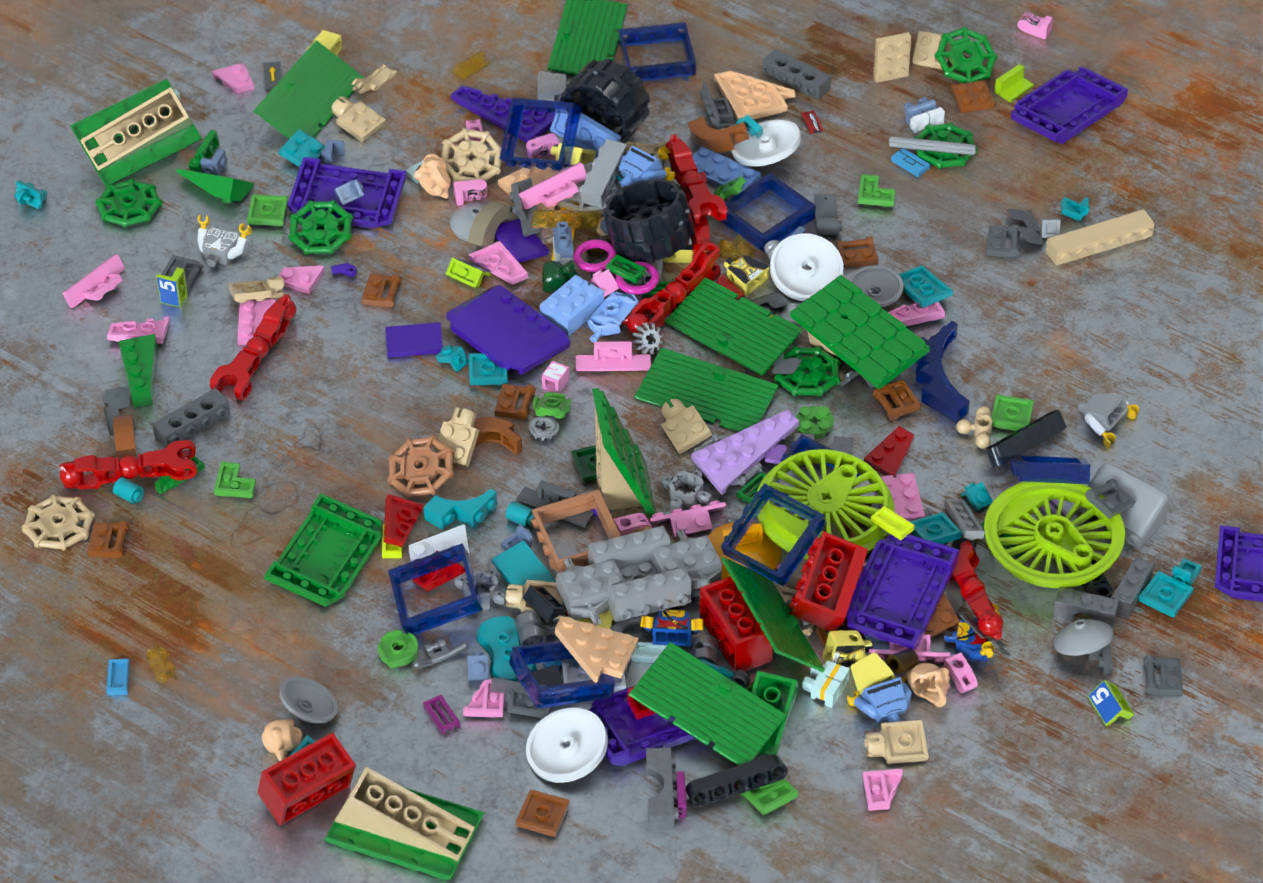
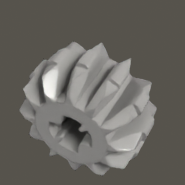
[632,323,664,354]

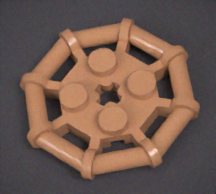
[387,435,454,498]

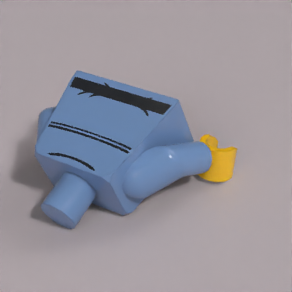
[619,146,675,187]
[847,677,912,723]

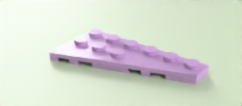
[691,409,799,495]

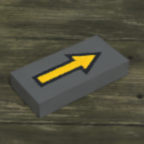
[263,61,282,90]

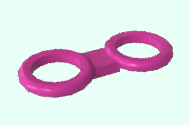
[573,240,659,295]

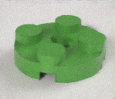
[533,392,571,418]
[796,406,834,439]
[378,630,419,668]

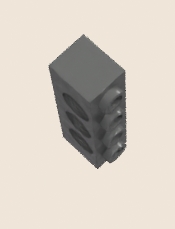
[762,49,831,100]
[152,388,230,448]

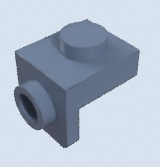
[321,140,345,165]
[200,149,228,176]
[334,179,364,205]
[501,525,533,551]
[467,652,489,681]

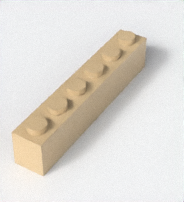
[1046,209,1154,266]

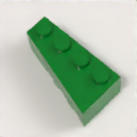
[119,334,158,409]

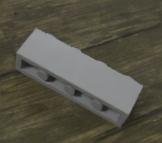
[579,139,627,208]

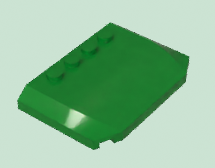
[264,493,381,607]

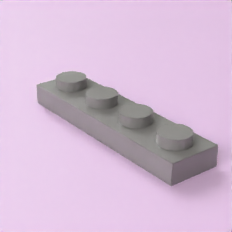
[944,499,985,540]

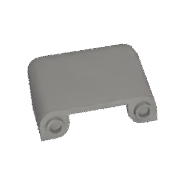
[1075,463,1169,549]

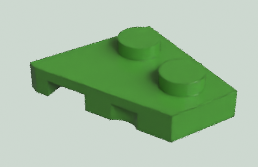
[742,779,798,815]

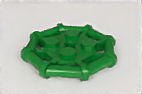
[934,26,998,83]
[913,122,978,169]
[95,178,163,228]
[288,200,353,255]
[774,346,841,397]

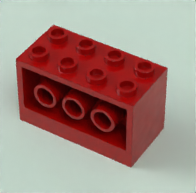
[789,531,868,631]
[700,576,773,672]
[257,732,356,826]

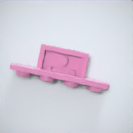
[519,162,587,210]
[63,254,125,308]
[576,342,651,371]
[649,500,726,538]
[869,634,951,664]

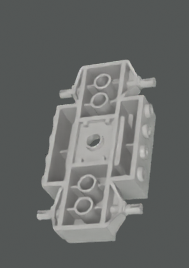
[556,526,722,626]

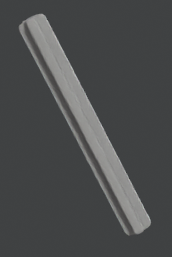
[889,137,976,155]

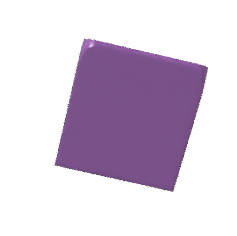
[765,444,787,464]

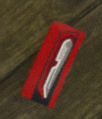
[801,111,823,134]

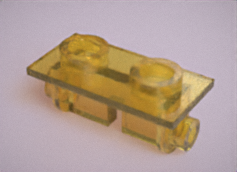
[452,51,489,80]
[146,642,177,683]

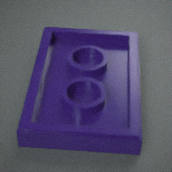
[495,219,549,263]
[385,322,443,358]

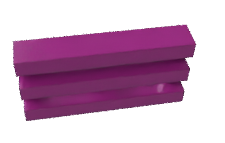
[423,695,461,735]
[676,771,687,818]

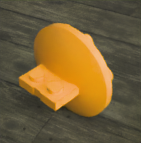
[708,521,782,579]

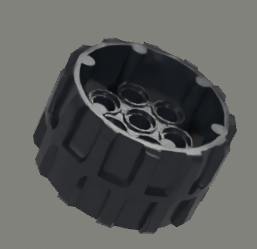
[560,59,650,143]
[603,178,695,263]

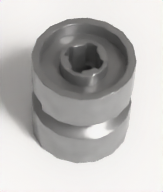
[514,611,546,649]
[691,634,719,665]

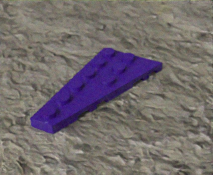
[451,86,555,143]

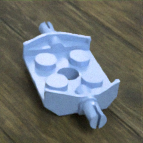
[587,292,639,343]

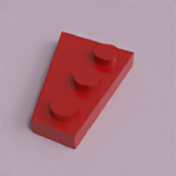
[864,426,914,478]
[384,494,424,547]

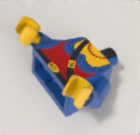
[944,603,1000,662]
[640,607,704,646]

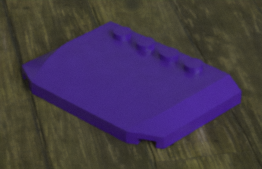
[1011,66,1128,144]
[287,157,407,228]
[446,285,570,375]
[1214,525,1263,602]
[847,534,959,650]
[588,685,695,766]

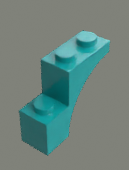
[424,489,498,530]

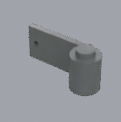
[814,194,842,235]

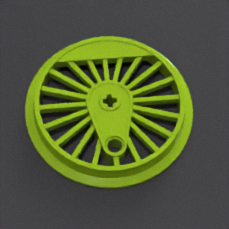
[755,449,895,559]
[984,478,1125,588]

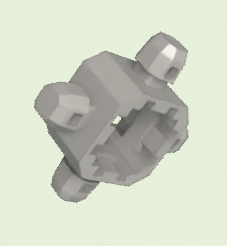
[660,469,712,510]
[455,568,507,613]

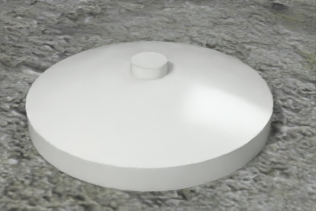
[731,120,801,166]
[770,234,844,301]
[526,708,608,783]

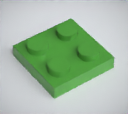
[247,194,288,226]
[991,394,1034,431]

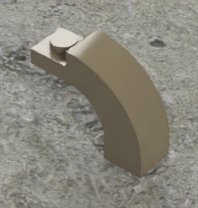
[468,201,519,246]

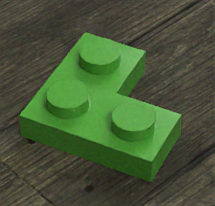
[858,174,895,207]
[713,176,746,200]
[214,462,256,498]

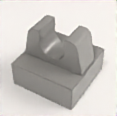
[1041,218,1060,238]

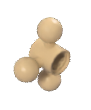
[956,406,992,449]

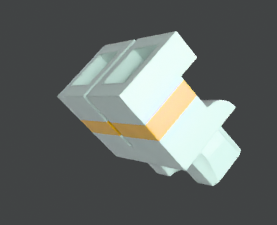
[802,660,850,708]

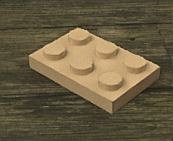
[874,32,911,83]

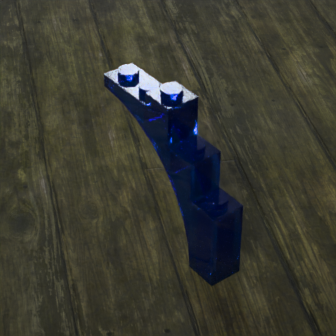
[915,321,970,424]

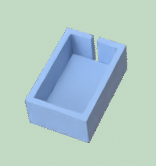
[540,275,604,337]

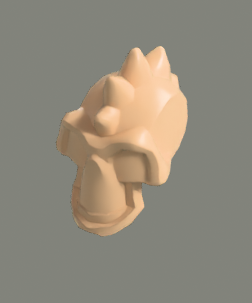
[414,153,451,199]
[903,663,950,708]
[262,719,302,761]

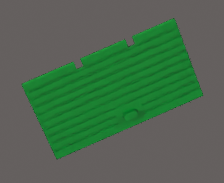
[547,0,628,75]
[253,40,365,139]
[665,277,804,376]
[634,347,779,432]
[721,557,825,673]
[629,642,786,765]

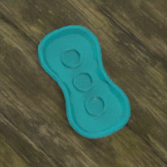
[476,616,537,682]

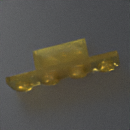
[531,210,601,229]

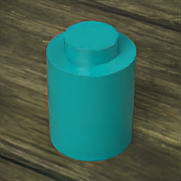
[113,477,144,504]
[505,501,533,528]

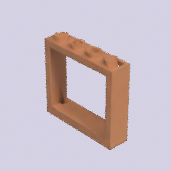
[530,489,621,573]

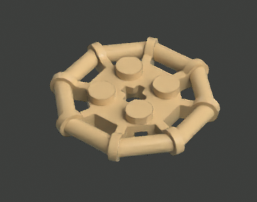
[441,128,504,182]
[21,494,95,551]

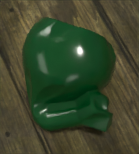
[542,260,579,293]

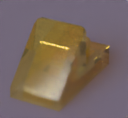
[718,234,755,261]

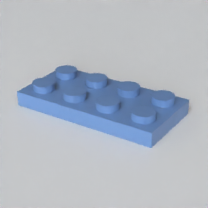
[550,102,621,158]
[692,146,761,198]

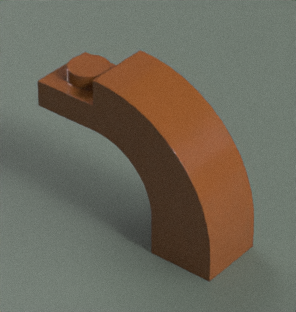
[687,117,749,152]
[113,414,137,460]
[474,417,522,455]

